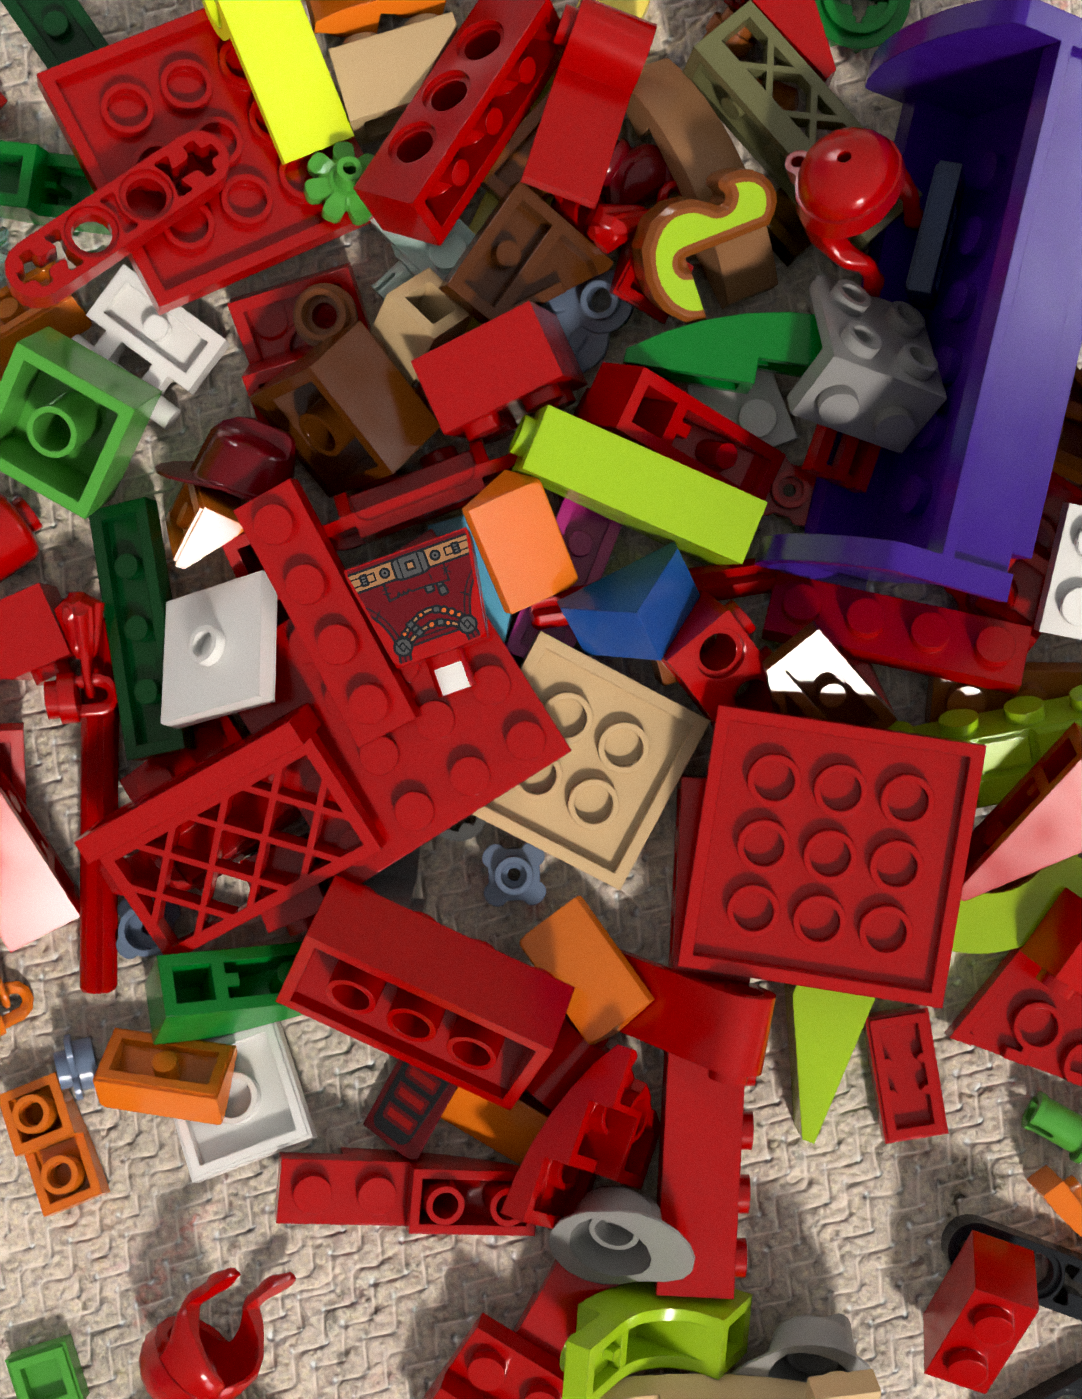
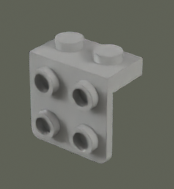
[787,275,947,454]

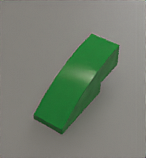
[0,140,111,235]
[623,312,823,394]

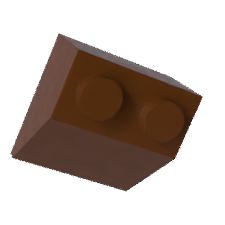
[249,321,440,498]

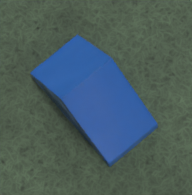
[557,541,701,661]

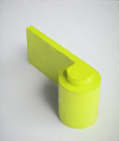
[202,0,354,165]

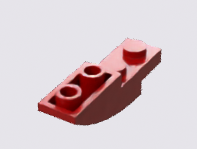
[274,1147,536,1236]

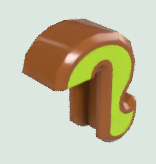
[631,167,777,323]

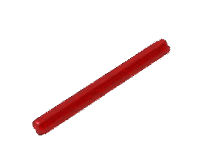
[80,617,119,994]

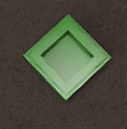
[5,1334,90,1399]

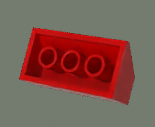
[275,875,575,1111]

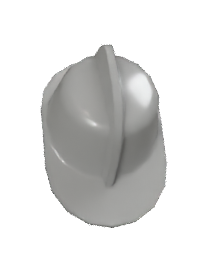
[549,1186,696,1285]
[732,1313,871,1382]

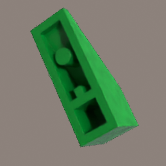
[145,942,303,1045]

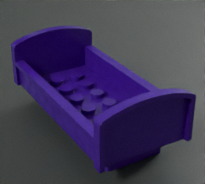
[754,0,1082,602]

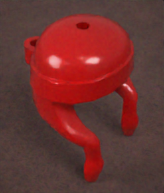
[785,127,924,297]
[138,1268,296,1399]

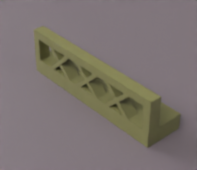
[682,0,923,253]

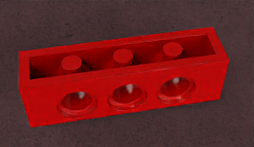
[353,0,564,246]

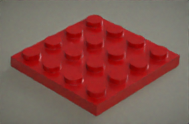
[37,8,374,315]
[238,528,572,884]
[678,703,987,1009]

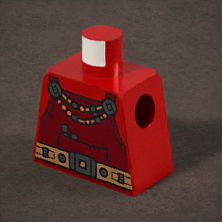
[344,527,490,698]

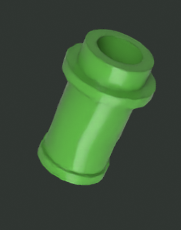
[1021,1091,1082,1164]

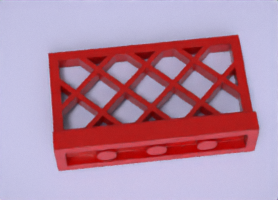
[74,702,386,955]

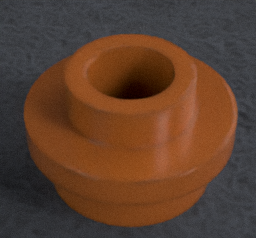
[293,283,358,347]

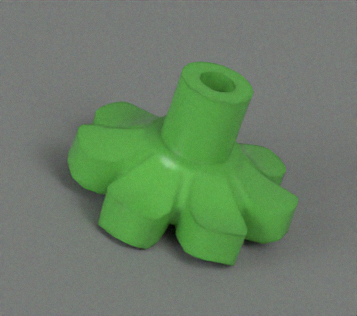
[303,142,374,226]

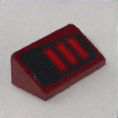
[363,1059,458,1162]

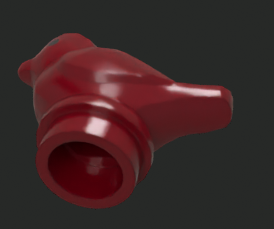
[601,137,674,205]

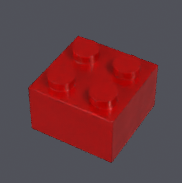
[411,301,588,445]

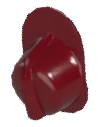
[155,416,296,501]

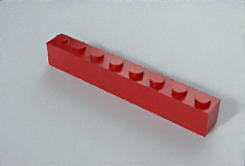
[654,775,760,1299]

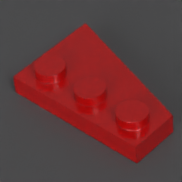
[944,946,1082,1087]

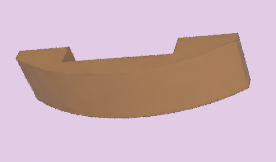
[626,57,778,310]

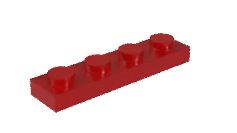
[233,478,422,748]
[762,572,1032,695]

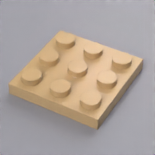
[472,630,710,890]

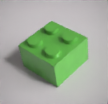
[0,326,162,519]

